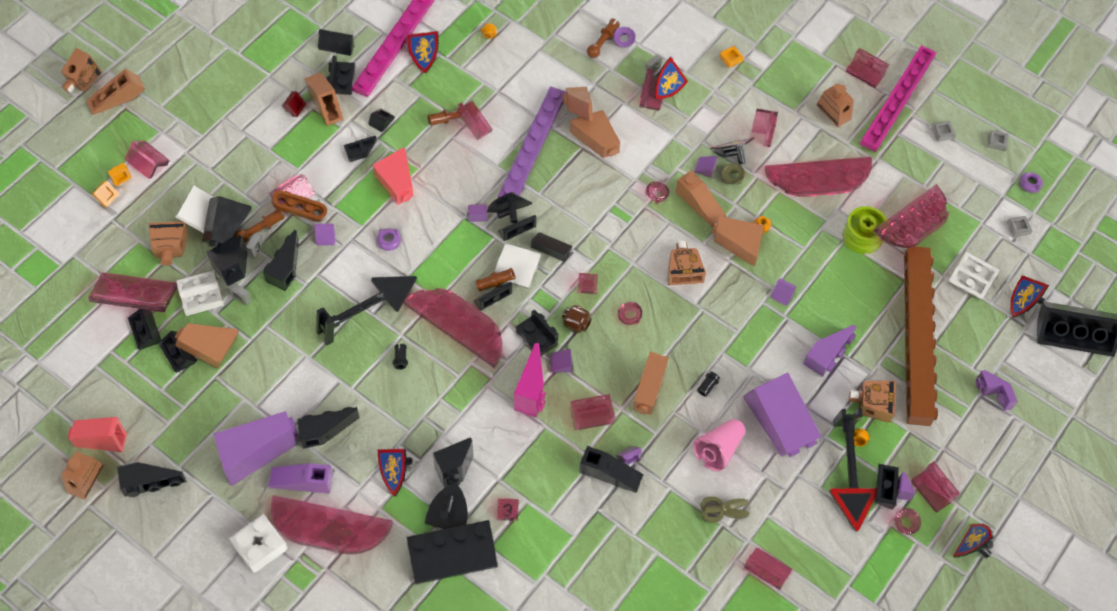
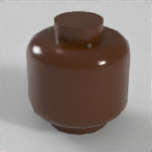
[562,305,592,333]

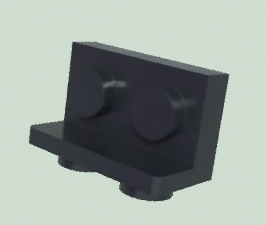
[327,56,356,95]
[516,309,559,356]

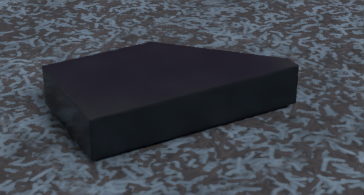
[344,135,377,162]

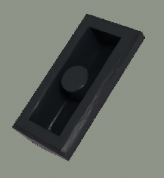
[318,29,355,56]
[498,215,537,241]
[531,232,573,262]
[474,282,512,311]
[128,307,161,350]
[159,330,197,373]
[875,464,899,510]

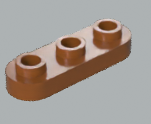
[271,190,327,222]

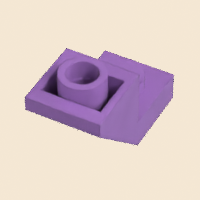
[976,370,1017,411]

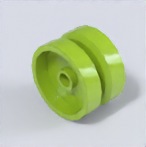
[842,206,888,254]

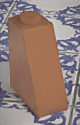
[304,72,344,126]
[570,110,620,158]
[712,216,764,266]
[175,323,239,368]
[633,351,669,415]

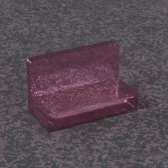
[846,48,889,88]
[639,69,663,111]
[457,101,492,140]
[751,108,778,147]
[125,140,170,179]
[269,174,315,213]
[911,462,960,512]
[744,548,792,591]

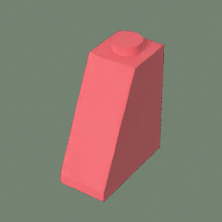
[373,148,413,205]
[68,417,127,452]

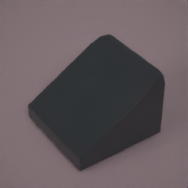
[368,109,395,132]

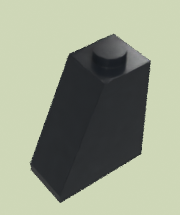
[202,196,252,248]
[206,235,248,286]

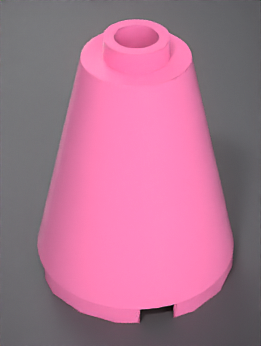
[693,419,746,472]

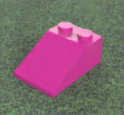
[514,343,546,418]

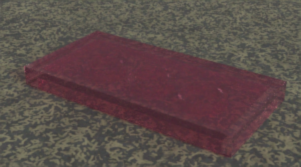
[88,272,177,312]

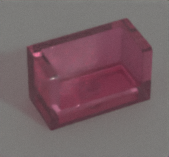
[570,394,615,431]

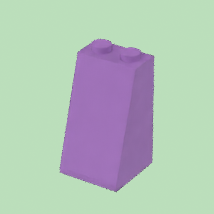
[743,372,822,457]
[214,411,298,485]

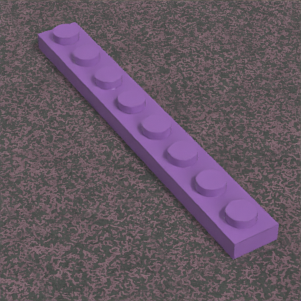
[498,86,566,198]

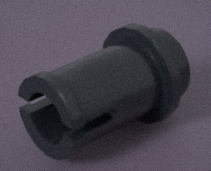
[393,344,408,370]
[697,371,720,397]

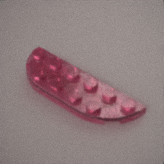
[764,157,872,197]
[874,184,949,248]
[404,288,502,368]
[271,495,393,554]

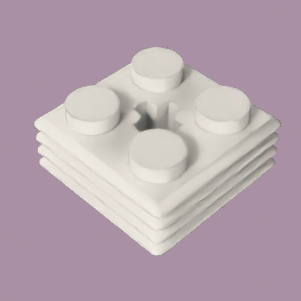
[229,514,288,573]

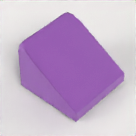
[694,156,718,177]
[468,204,487,222]
[315,223,336,245]
[771,278,796,306]
[551,349,572,372]
[617,446,642,465]
[897,472,915,501]

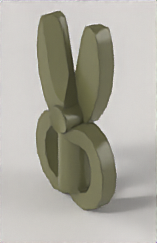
[700,496,750,523]

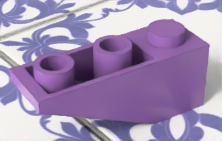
[803,325,857,376]
[268,463,333,494]

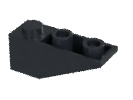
[263,229,299,291]
[297,407,360,449]
[579,446,643,493]
[117,462,187,497]

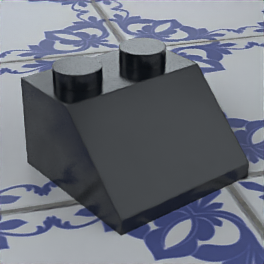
[433,437,474,487]

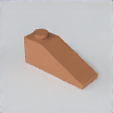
[87,68,145,115]
[563,87,593,121]
[676,170,726,228]

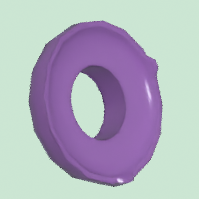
[613,27,636,48]
[1019,172,1043,193]
[377,228,401,251]

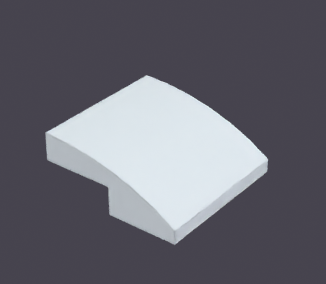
[176,186,213,233]
[495,243,541,289]
[948,252,1000,300]
[176,270,224,316]

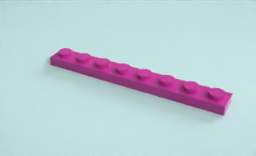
[352,0,435,98]
[860,45,937,152]

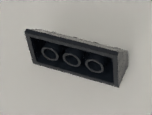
[1037,301,1117,357]
[406,520,498,585]

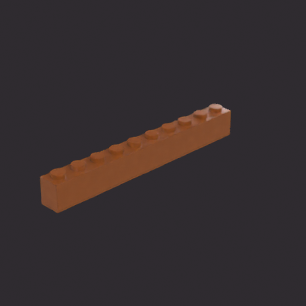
[904,246,938,426]

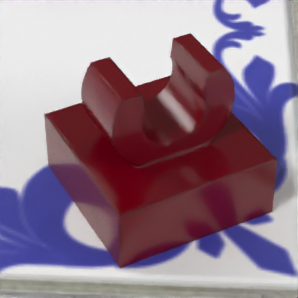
[282,91,306,117]

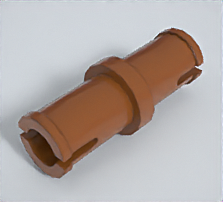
[476,268,516,291]

